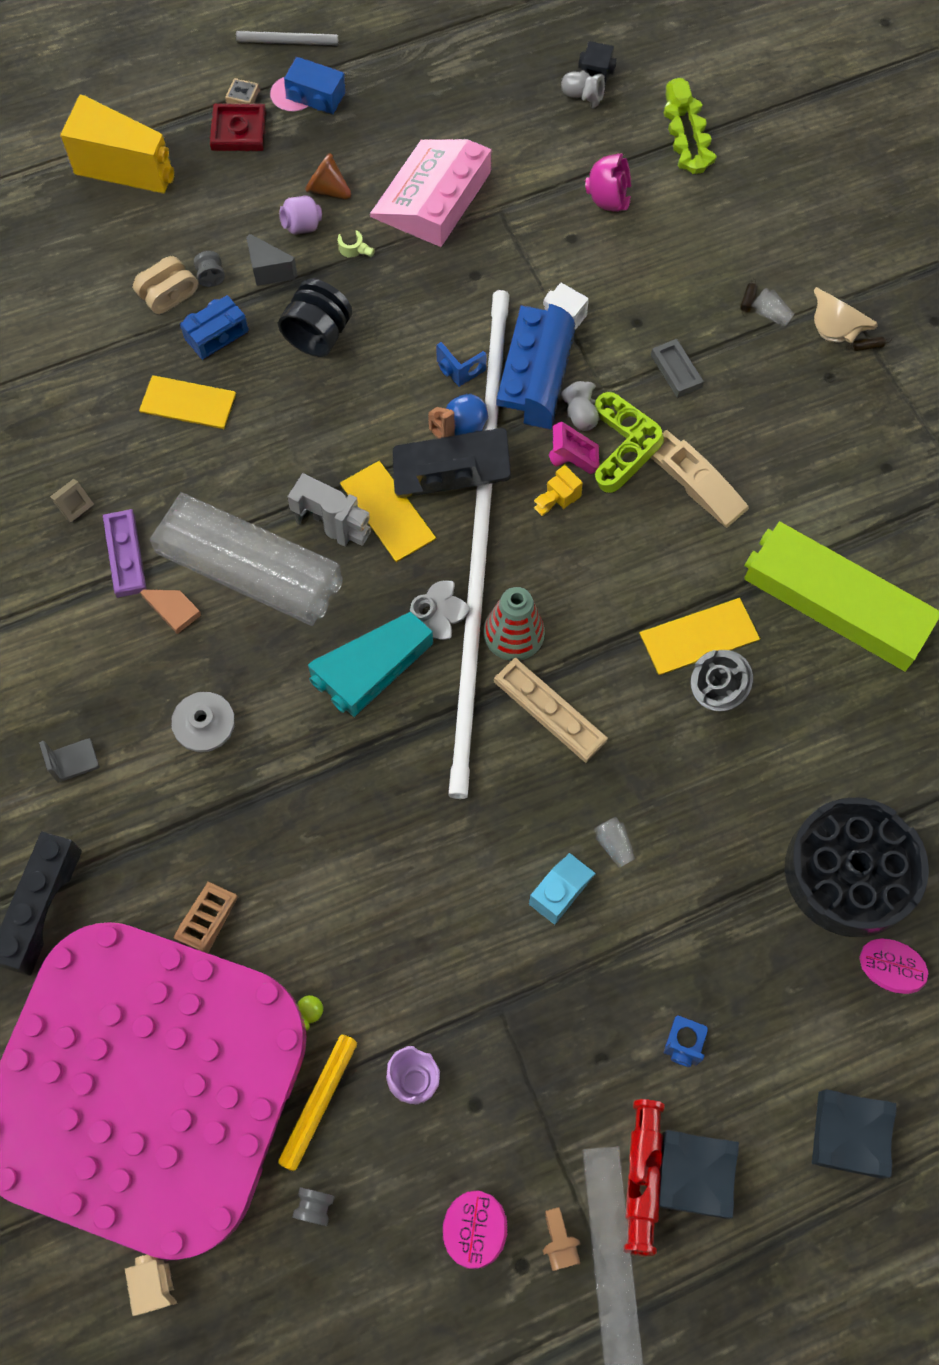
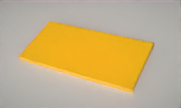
[139,375,236,429]

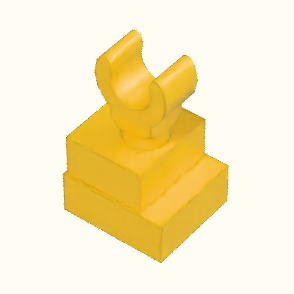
[534,465,583,516]

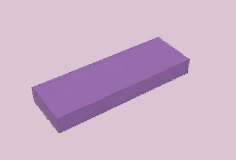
[103,509,147,598]

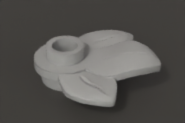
[410,581,470,640]

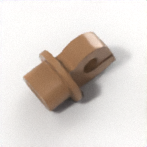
[543,1208,581,1271]

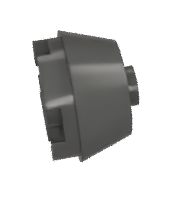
[691,650,753,711]

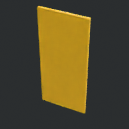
[340,461,436,562]
[639,598,760,675]

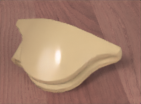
[814,287,878,344]

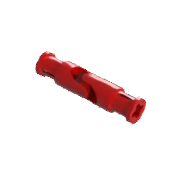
[624,1099,665,1256]

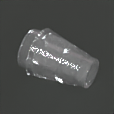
[752,288,795,327]
[594,817,636,868]

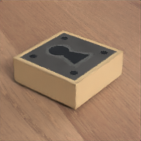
[226,78,260,104]

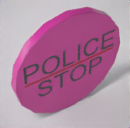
[860,938,929,994]
[443,1191,507,1269]

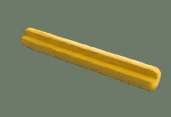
[279,1035,357,1171]

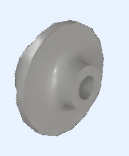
[172,692,235,752]

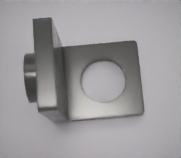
[39,738,100,783]

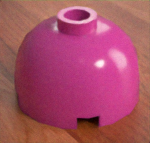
[585,153,631,211]

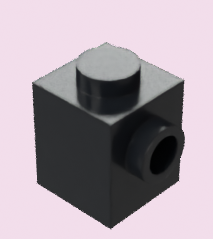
[578,41,617,87]

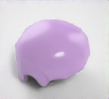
[386,1046,440,1104]

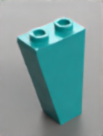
[308,612,433,717]

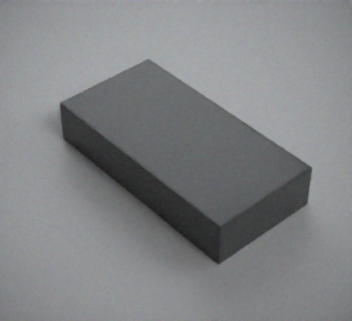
[651,339,704,398]

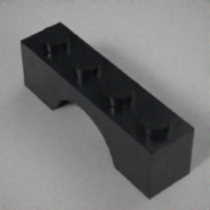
[0,831,82,976]

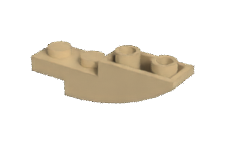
[651,430,749,528]

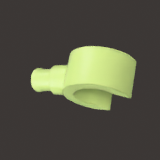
[338,230,375,258]

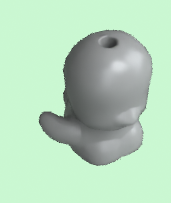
[561,70,605,108]
[561,381,599,431]

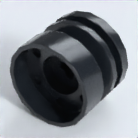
[277,279,352,357]

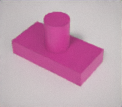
[549,422,599,474]

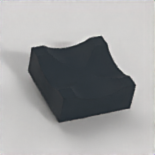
[812,1089,897,1179]
[659,1130,739,1219]

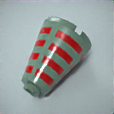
[484,587,545,661]

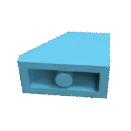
[529,853,595,925]

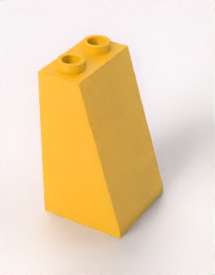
[60,95,174,193]

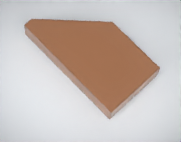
[429,407,455,438]
[140,590,201,634]

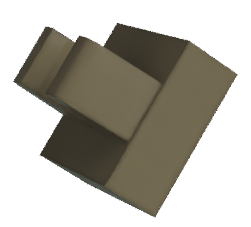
[50,479,94,522]

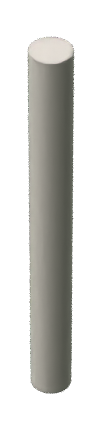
[236,31,338,46]

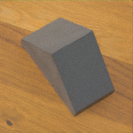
[246,234,298,286]

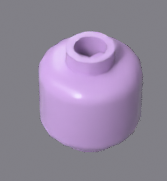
[279,196,322,235]

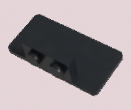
[393,428,511,498]

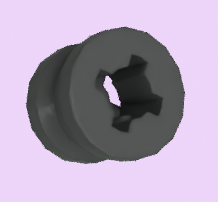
[194,251,225,287]
[292,1187,335,1226]

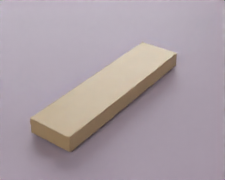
[494,657,608,763]

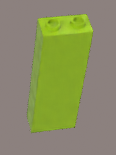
[744,521,939,672]

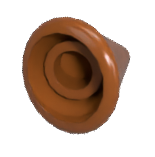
[305,153,351,199]

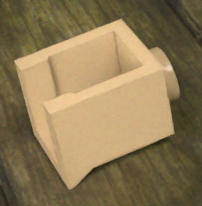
[125,1255,177,1316]

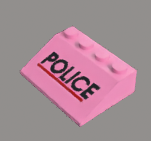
[370,140,491,247]

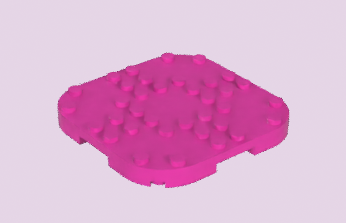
[0,923,306,1260]

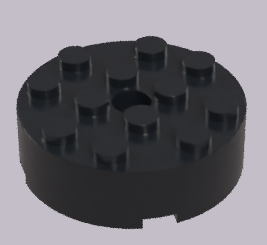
[785,798,929,937]

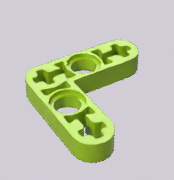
[595,392,664,493]

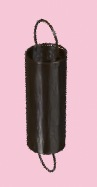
[740,278,758,317]
[846,336,892,351]

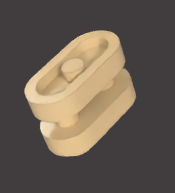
[133,256,198,314]

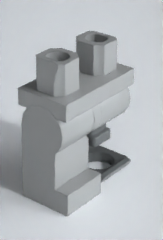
[288,473,371,547]

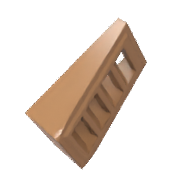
[173,882,238,953]

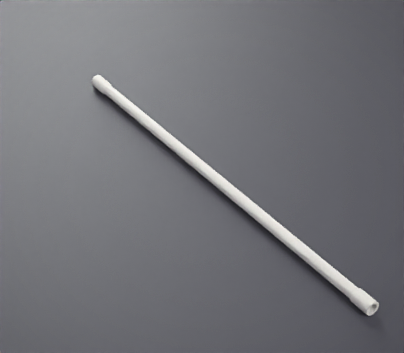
[449,290,509,799]

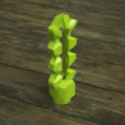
[663,78,716,174]

